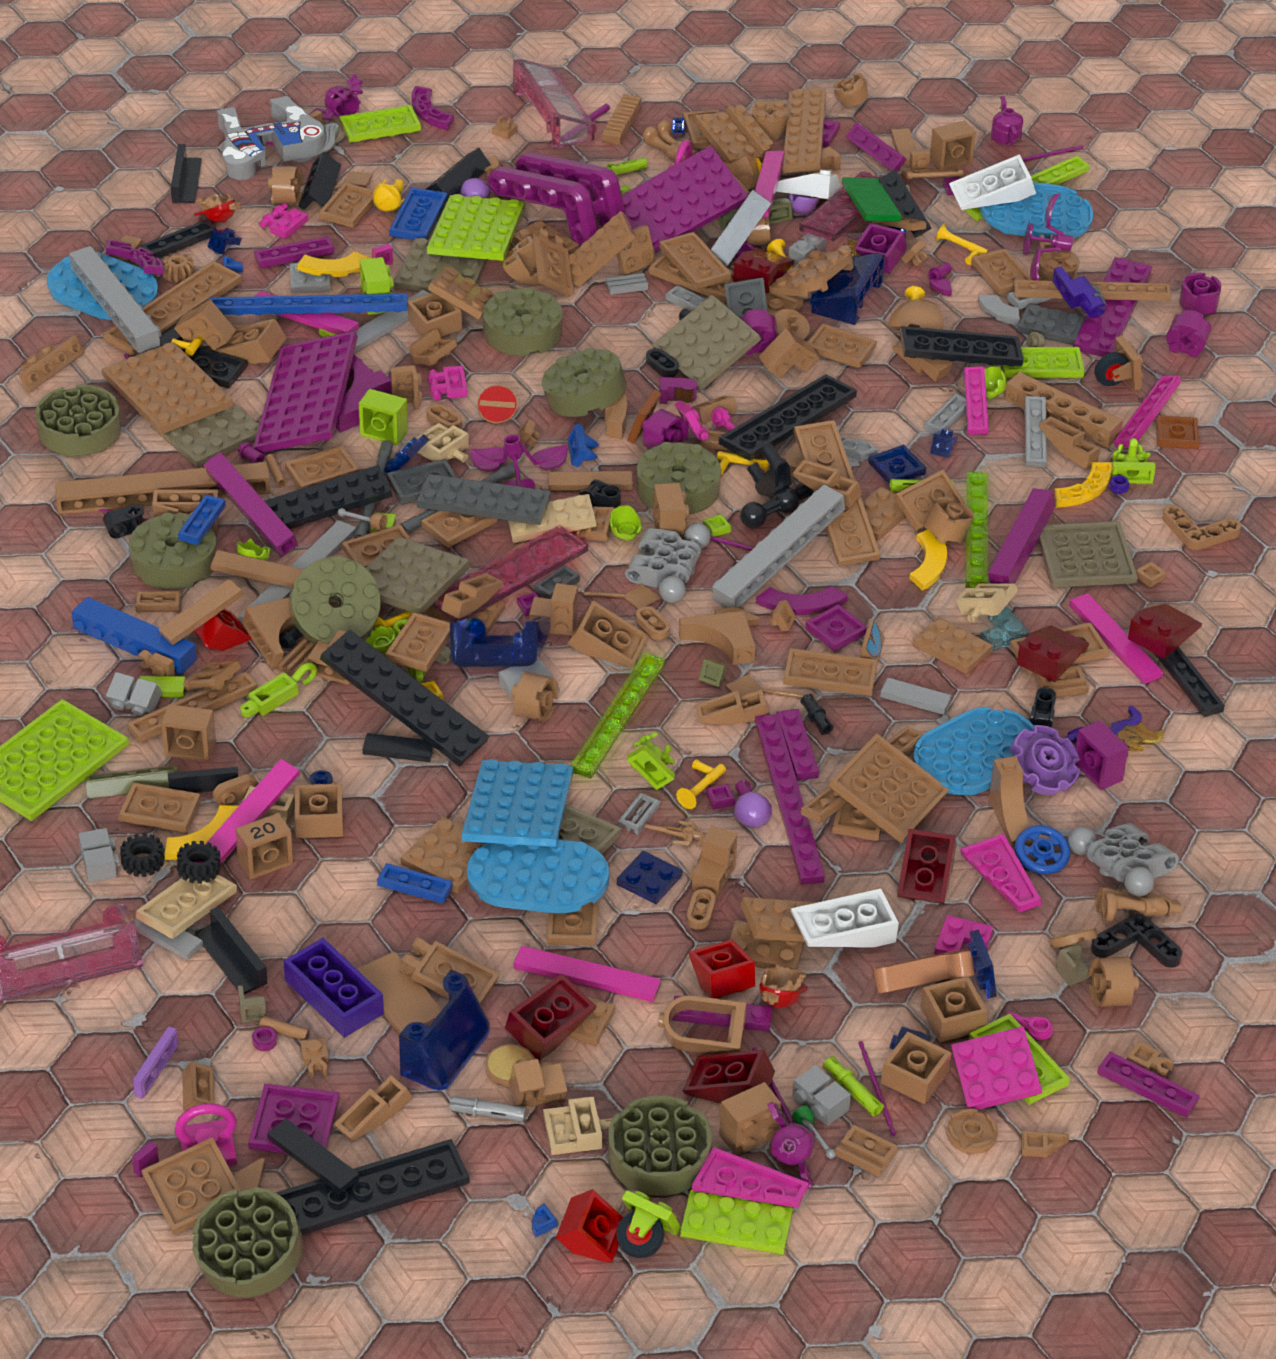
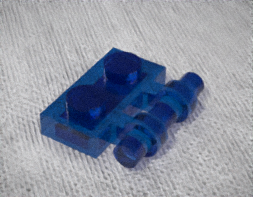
[384,434,429,473]

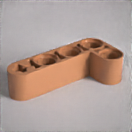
[873,950,976,993]

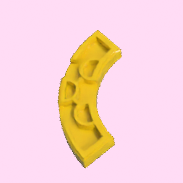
[297,251,371,277]
[1054,462,1112,507]
[909,529,947,591]
[164,805,239,860]

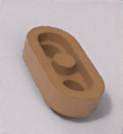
[427,404,462,429]
[636,606,670,640]
[213,774,259,805]
[686,889,716,930]

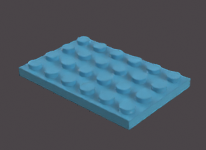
[462,759,573,847]

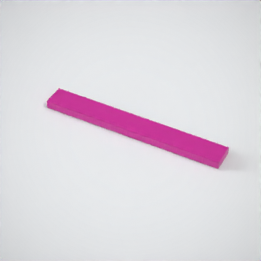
[755,150,785,217]

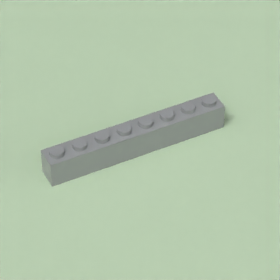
[69,246,161,354]
[712,484,845,608]

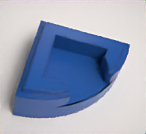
[223,256,243,273]
[532,1203,558,1237]

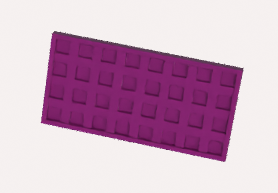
[253,331,358,453]

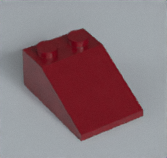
[733,249,794,293]
[1128,604,1202,659]
[1017,625,1089,682]
[897,829,957,904]
[505,974,597,1061]
[683,1049,775,1104]

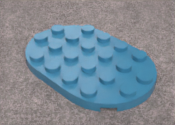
[979,182,1093,239]
[47,252,158,320]
[913,707,1034,795]
[467,839,609,913]

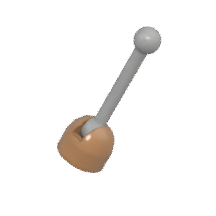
[338,508,387,531]

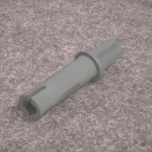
[449,1096,526,1122]

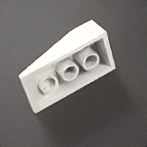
[949,154,1036,210]
[791,889,899,947]

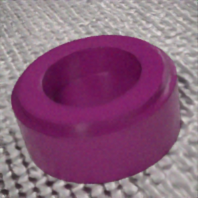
[252,1026,277,1051]

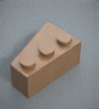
[152,490,219,538]

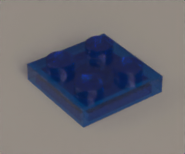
[868,444,926,485]
[617,851,683,904]
[967,930,997,999]

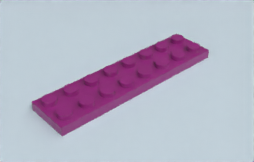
[1073,257,1152,357]

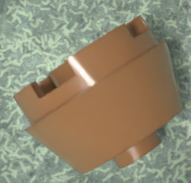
[833,73,868,107]

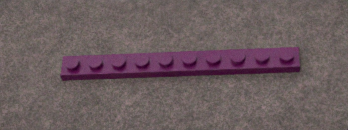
[755,714,825,885]

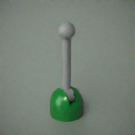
[791,1105,836,1159]

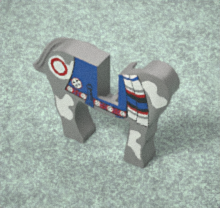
[217,96,340,180]

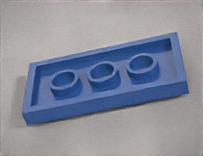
[389,187,448,240]

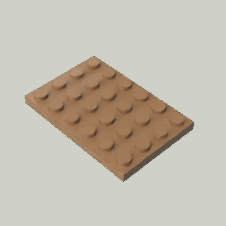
[102,342,233,435]

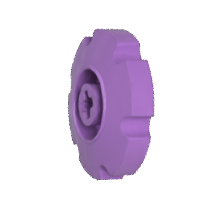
[1009,725,1080,796]

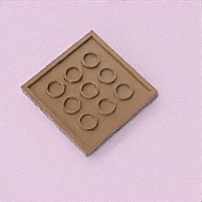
[828,733,949,843]

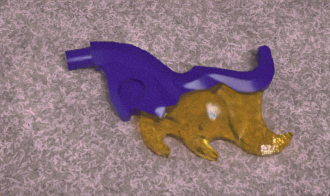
[1063,706,1164,757]

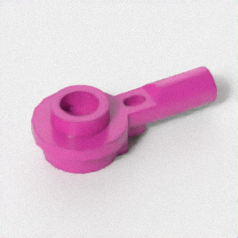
[711,407,736,431]
[1007,1011,1053,1040]

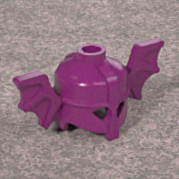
[309,74,363,121]
[991,96,1023,146]
[767,1102,816,1190]

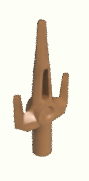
[644,821,706,846]

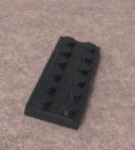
[900,326,1024,367]
[265,465,393,529]

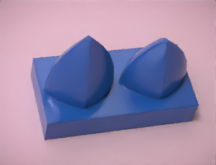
[567,424,599,467]

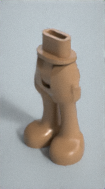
[642,120,697,161]
[1095,887,1182,922]

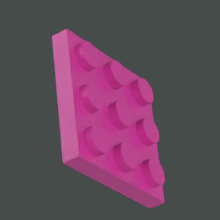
[951,1026,1042,1110]

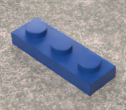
[178,494,226,545]
[377,863,453,904]

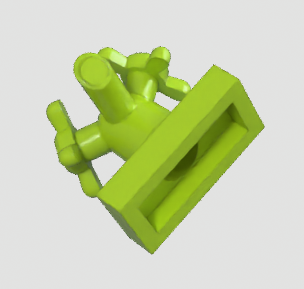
[1111,438,1156,484]
[627,732,675,790]

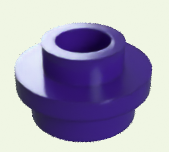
[1108,475,1130,494]

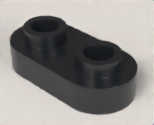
[646,349,679,377]

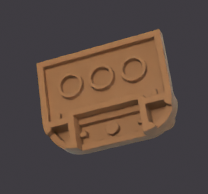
[693,105,773,163]
[769,245,854,297]

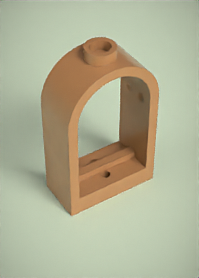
[658,996,746,1054]

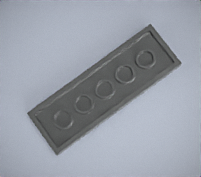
[417,474,551,525]

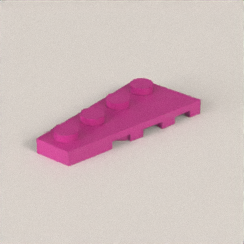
[960,834,1041,913]
[692,1147,809,1208]

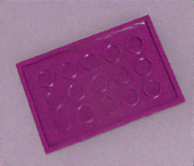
[622,146,748,254]

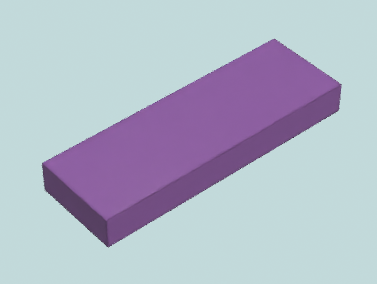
[133,1026,178,1099]

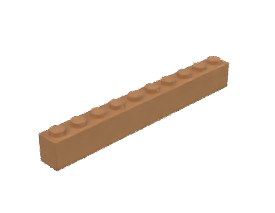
[55,462,270,515]

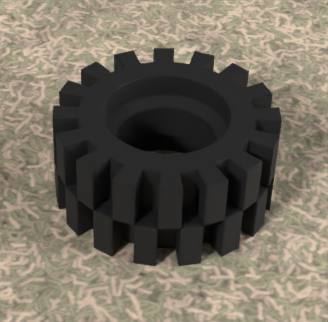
[120,833,164,877]
[177,841,220,884]

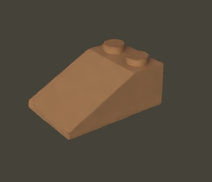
[214,319,287,364]
[567,601,648,667]

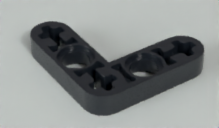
[1091,914,1182,968]

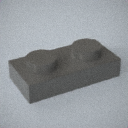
[534,565,580,599]

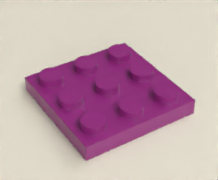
[248,1083,340,1153]

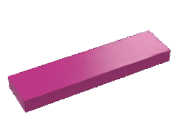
[964,366,989,435]

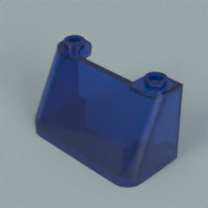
[810,253,885,325]
[450,617,550,667]
[399,969,490,1090]

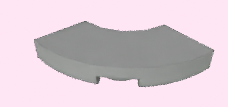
[978,294,1020,325]
[840,436,878,461]

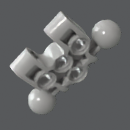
[625,523,711,603]
[1067,823,1179,897]

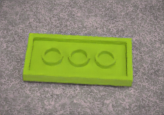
[340,105,421,142]
[1002,347,1085,379]
[969,1014,1070,1105]
[680,1190,793,1255]

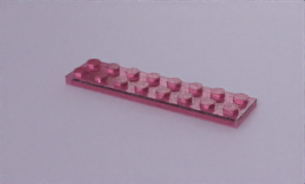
[799,172,881,241]
[431,525,588,624]

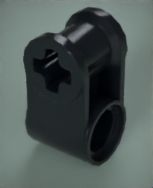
[580,479,621,509]
[103,504,145,539]
[1030,687,1056,728]

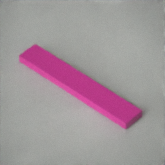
[255,291,359,335]
[1114,376,1181,447]
[1069,593,1163,684]
[195,759,300,865]
[514,946,661,1002]

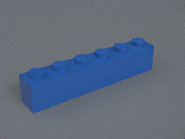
[71,597,197,675]

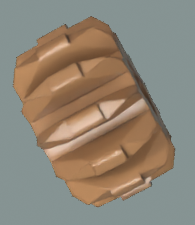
[162,253,195,284]

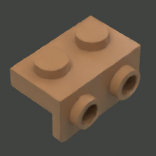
[408,329,457,366]
[390,365,422,409]

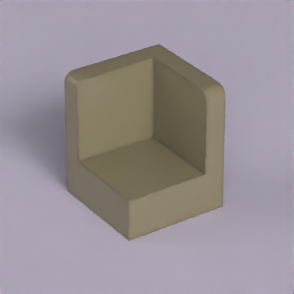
[1056,943,1090,986]
[238,985,266,1023]

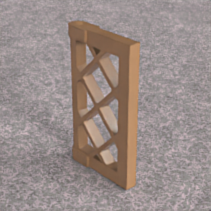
[901,167,963,179]

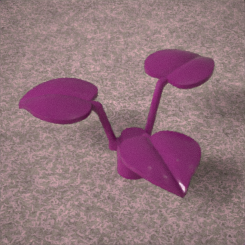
[1023,194,1073,281]
[471,435,568,489]

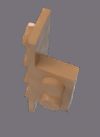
[18,335,85,392]

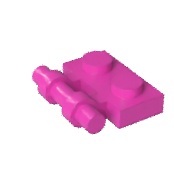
[259,203,308,239]
[428,366,467,401]
[674,400,708,440]

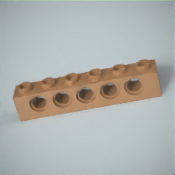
[1004,372,1123,448]

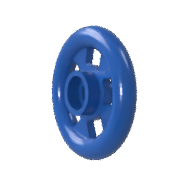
[1015,825,1070,874]

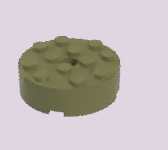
[483,287,562,356]
[542,348,627,417]
[35,385,121,457]
[637,442,721,515]
[129,513,217,590]
[289,557,380,644]
[608,1095,712,1196]
[192,1187,303,1298]

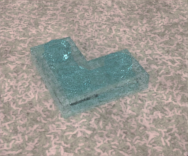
[981,606,1030,651]

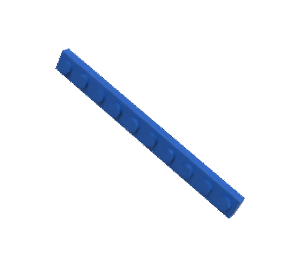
[209,293,408,316]

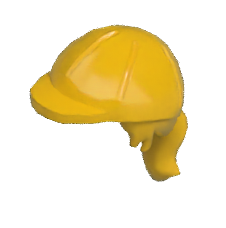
[373,179,405,212]

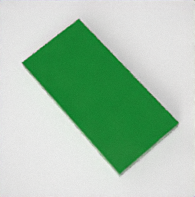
[841,177,902,222]

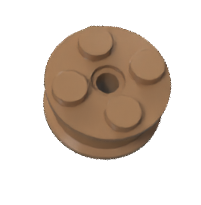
[1038,250,1080,281]

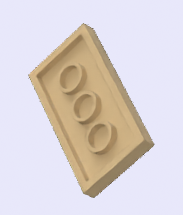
[508,494,597,543]
[136,875,237,939]

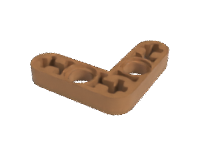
[1163,505,1241,550]

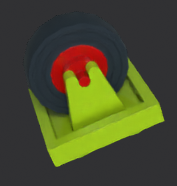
[617,1190,681,1258]

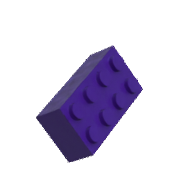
[283,938,384,1038]

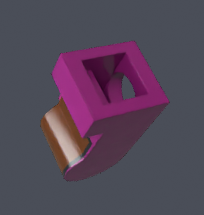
[659,377,697,404]

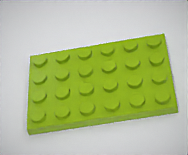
[427,194,525,261]
[0,699,129,821]

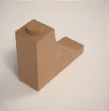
[242,597,294,670]
[678,611,755,665]
[989,756,1033,847]

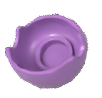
[460,178,490,198]
[788,194,818,215]
[734,792,772,828]

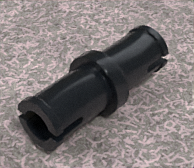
[800,694,834,735]

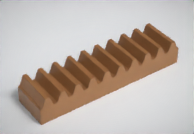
[602,94,642,145]

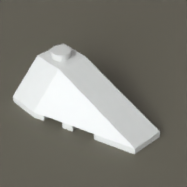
[776,170,842,199]

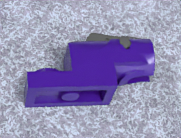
[1052,266,1106,318]

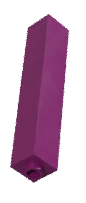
[203,452,298,557]
[988,488,1055,584]

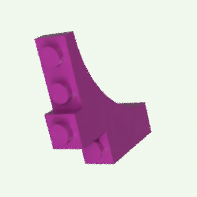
[336,355,391,433]

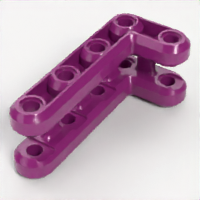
[488,152,626,246]

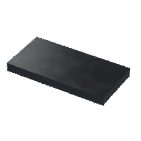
[180,347,248,389]

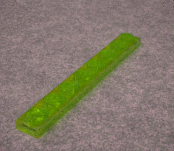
[965,472,988,588]
[570,653,665,779]

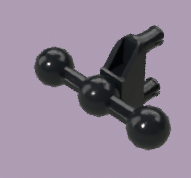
[740,443,813,529]

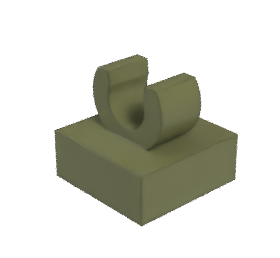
[699,658,727,687]

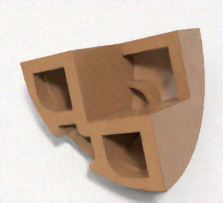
[724,155,759,190]
[503,235,542,285]
[888,299,944,331]

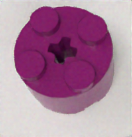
[1179,272,1222,315]
[739,309,778,355]
[1166,310,1212,357]
[642,409,689,449]

